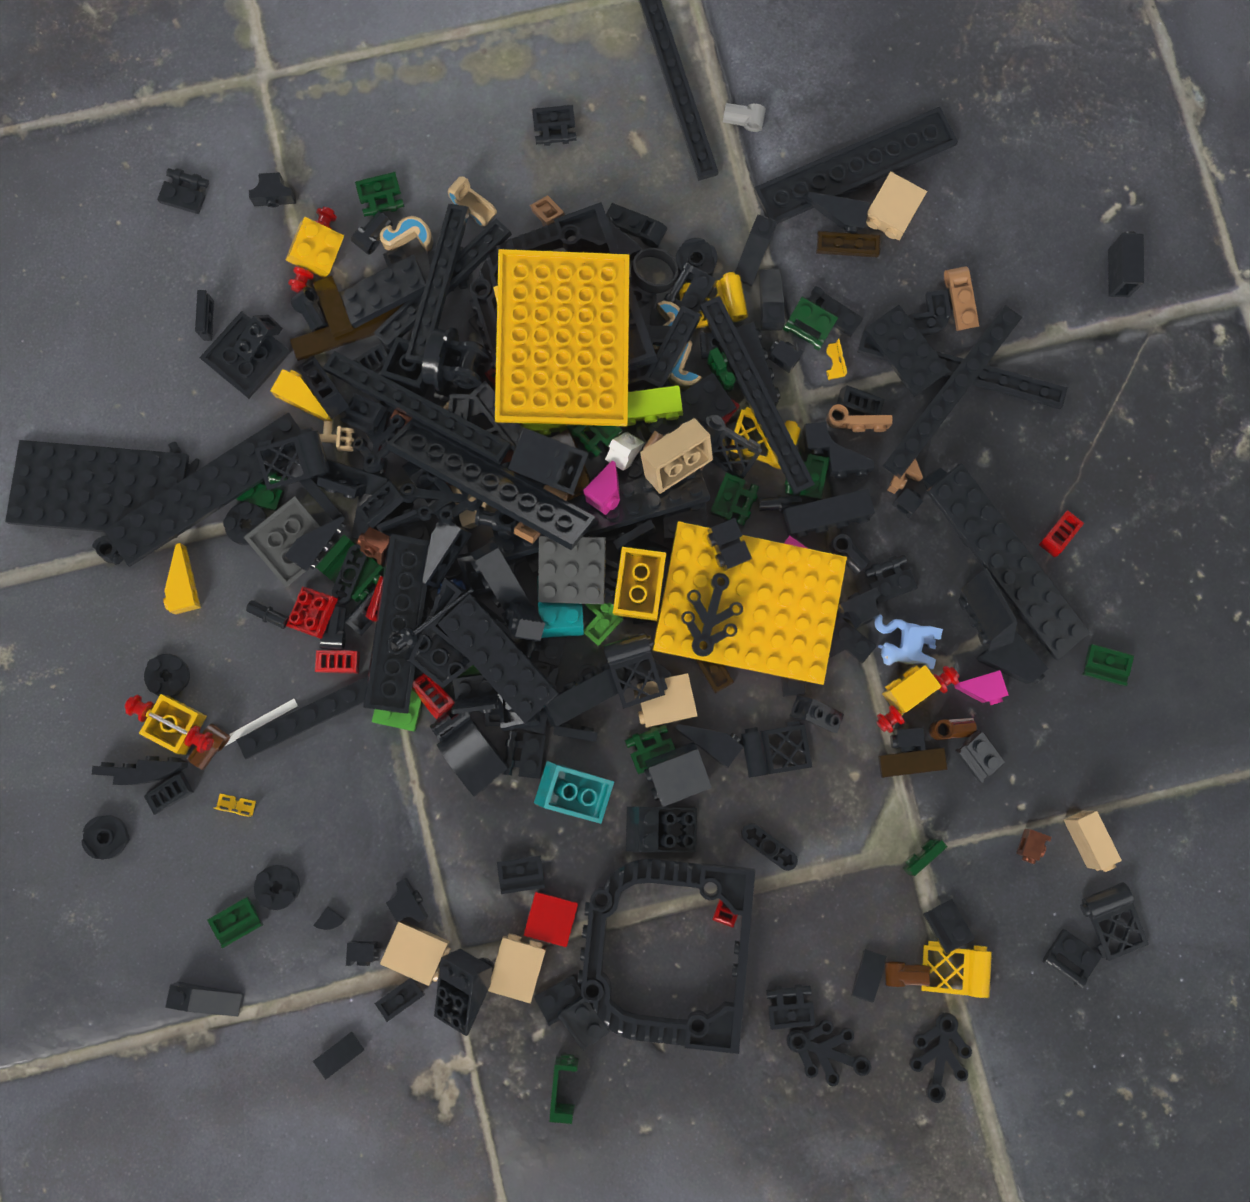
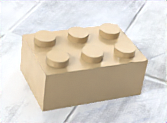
[640,418,713,494]

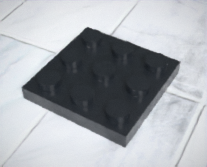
[199,311,291,399]

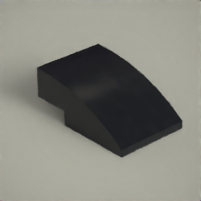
[437,717,510,797]

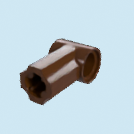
[929,718,977,740]
[187,723,231,770]
[885,962,930,987]

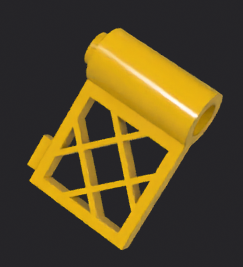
[679,272,748,328]
[730,407,801,469]
[921,941,992,998]

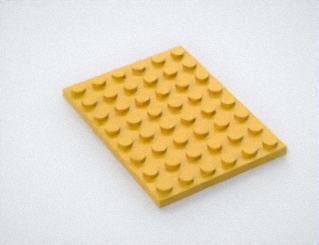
[495,249,629,426]
[652,521,847,685]

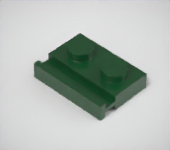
[1082,644,1134,686]
[903,839,948,876]
[207,897,263,948]

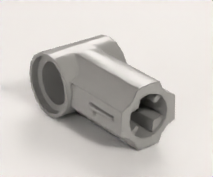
[723,103,766,132]

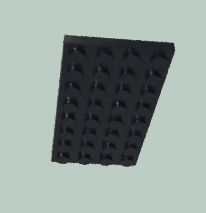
[5,440,190,538]

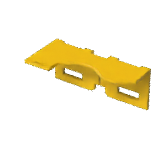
[826,338,847,380]
[214,793,256,817]

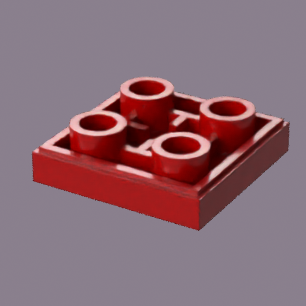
[286,586,338,639]
[524,892,578,947]

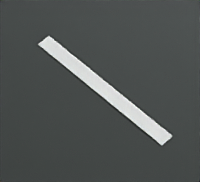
[225,699,298,746]

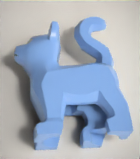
[874,615,943,670]

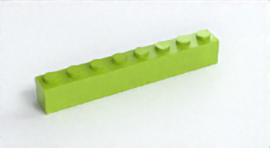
[521,385,683,436]

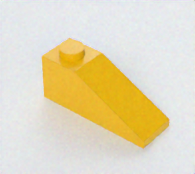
[270,369,332,421]
[163,543,201,614]

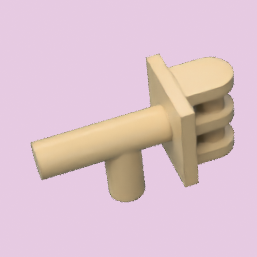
[319,421,355,452]

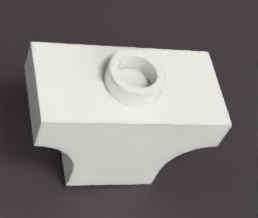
[605,432,645,470]

